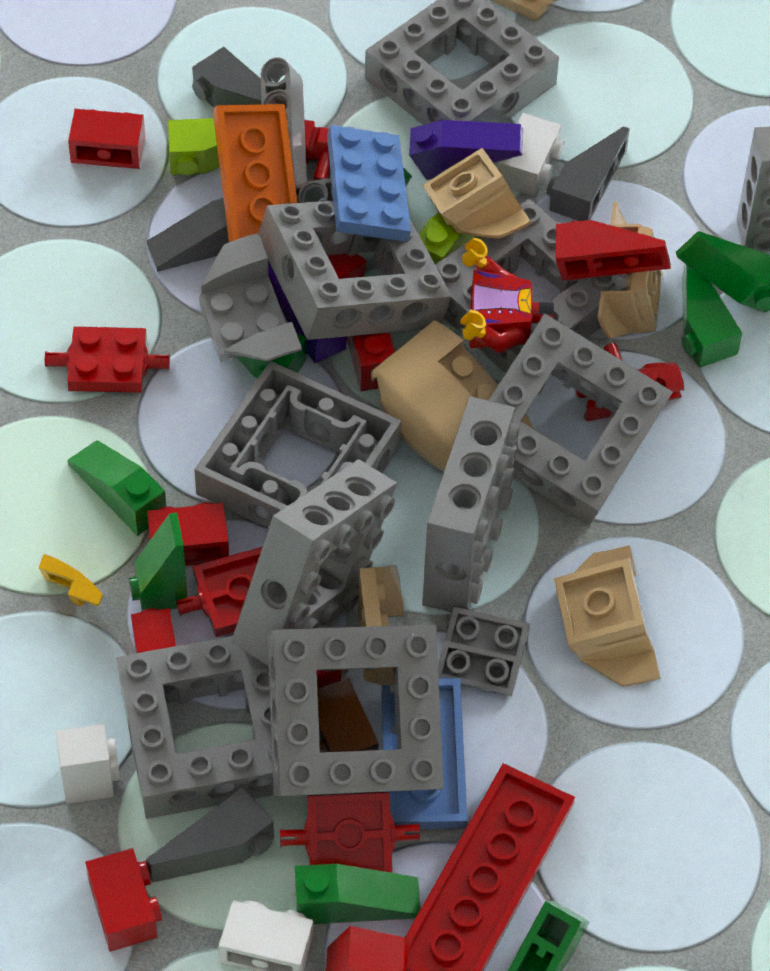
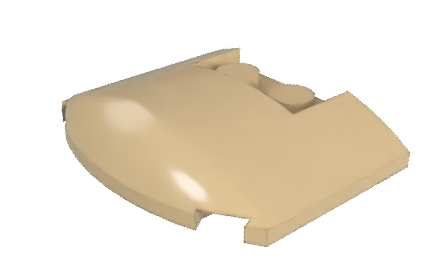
[371,320,534,472]

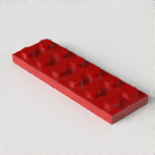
[405,763,575,971]

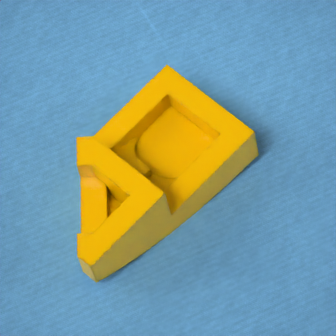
[38,554,103,606]

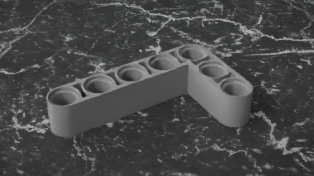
[261,57,333,203]

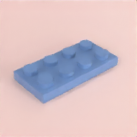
[327,125,411,242]
[381,678,467,829]

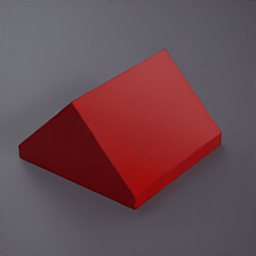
[326,926,408,971]

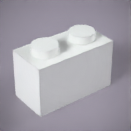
[498,113,565,197]
[56,724,120,804]
[219,901,313,971]

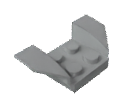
[199,233,302,362]

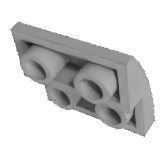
[438,607,530,697]

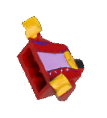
[460,238,554,353]

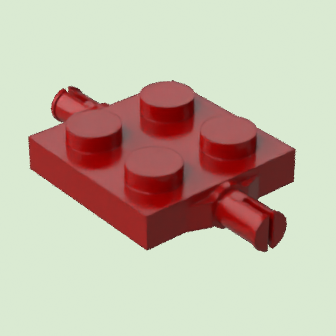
[44,326,170,393]
[175,546,263,637]
[280,792,420,873]

